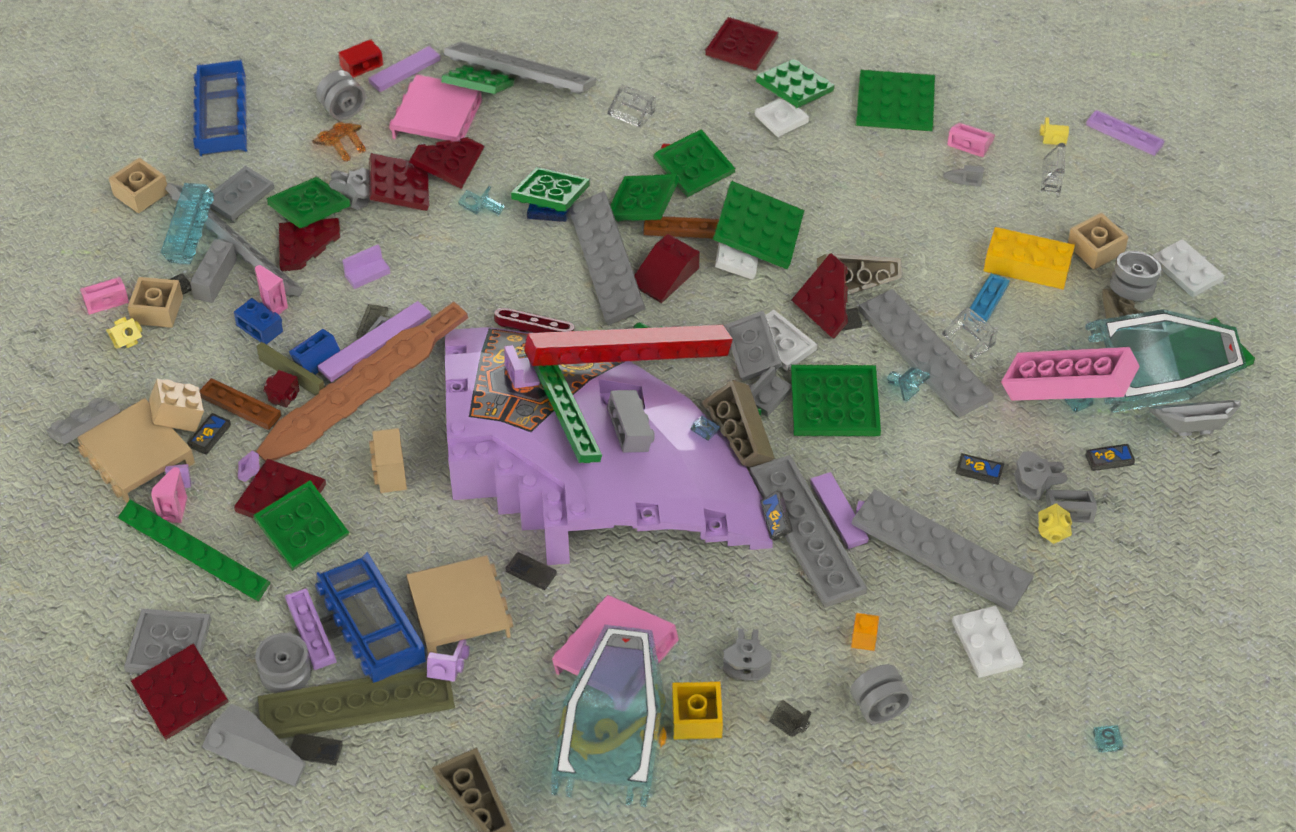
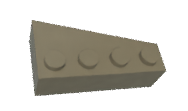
[702,380,775,467]
[432,747,514,832]

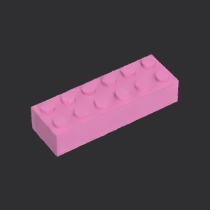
[1001,347,1140,401]

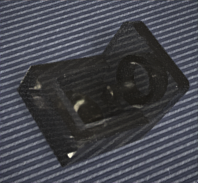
[769,700,812,737]

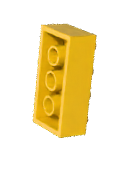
[984,227,1075,290]

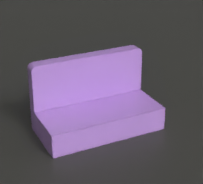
[343,245,390,289]
[504,345,540,388]

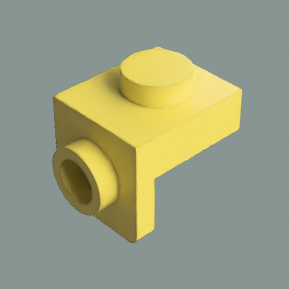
[1039,117,1069,145]

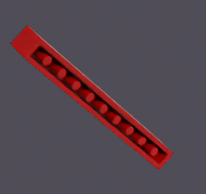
[524,325,733,366]

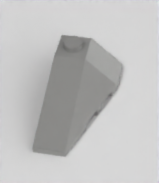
[202,704,306,787]

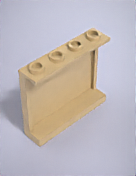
[77,398,195,503]
[407,555,513,655]

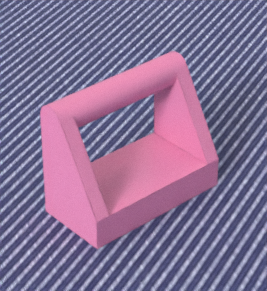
[947,123,995,157]
[255,265,288,314]
[80,277,129,315]
[151,467,187,523]

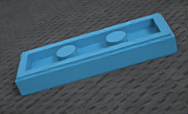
[966,273,1010,325]

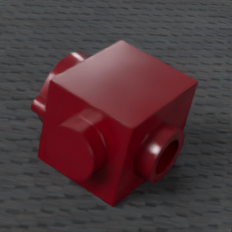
[263,370,300,408]

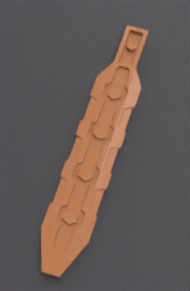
[256,302,468,461]

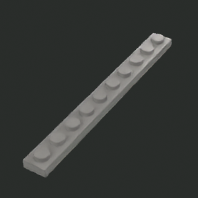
[165,183,304,296]

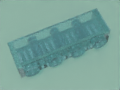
[160,183,214,264]

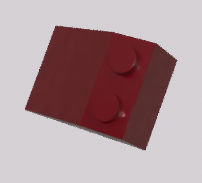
[634,233,700,303]

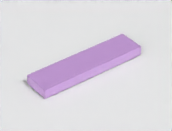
[369,46,441,92]
[1086,110,1165,156]
[810,472,869,549]
[285,588,336,670]

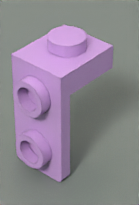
[427,639,470,682]

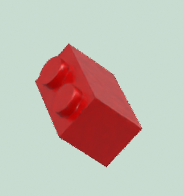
[338,39,384,78]

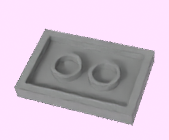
[203,166,274,221]
[724,310,783,382]
[46,398,121,445]

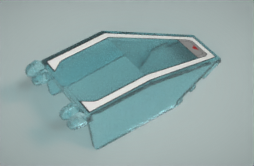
[1085,309,1247,413]
[551,625,666,807]

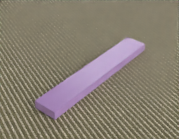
[318,301,431,382]

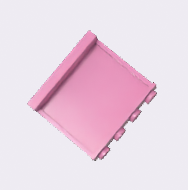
[389,75,482,142]
[552,595,679,706]

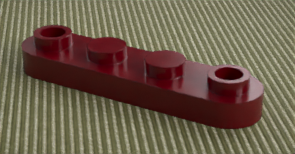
[494,308,574,333]

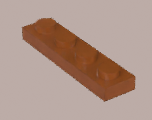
[644,216,718,239]
[200,378,282,430]

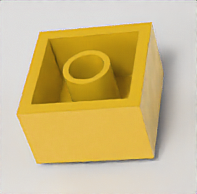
[672,682,723,739]

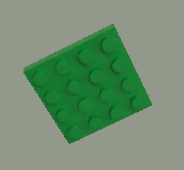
[856,69,935,132]
[712,181,805,270]
[791,365,881,436]

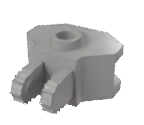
[329,168,369,210]
[1014,451,1068,500]
[723,629,772,681]

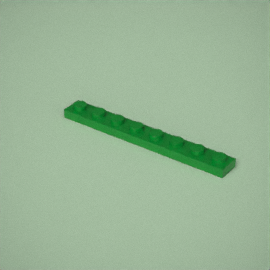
[533,365,602,463]
[118,499,271,602]

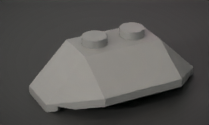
[1149,400,1241,436]

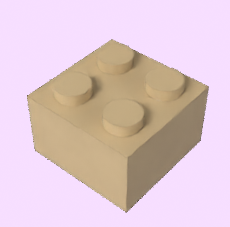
[109,158,169,214]
[1068,213,1129,270]
[127,277,183,328]
[149,379,204,432]
[369,428,407,493]

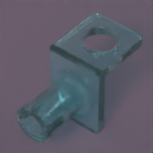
[458,186,505,216]
[887,367,930,401]

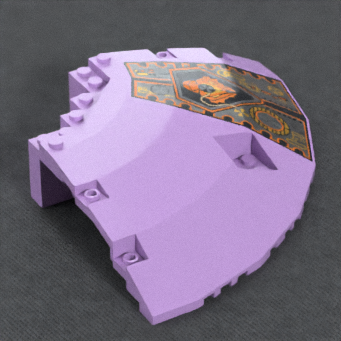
[445,327,773,565]

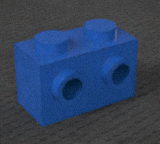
[234,298,283,345]
[289,329,341,375]

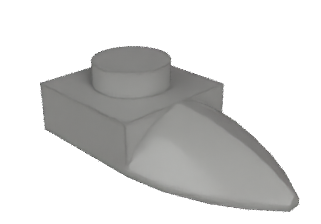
[943,165,984,187]

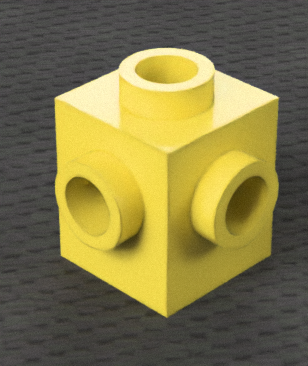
[106,317,142,349]
[1038,503,1072,544]

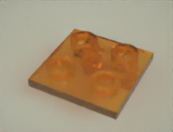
[312,122,366,162]

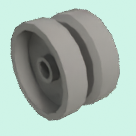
[316,70,366,120]
[1110,251,1161,301]
[255,633,312,693]
[850,664,913,724]

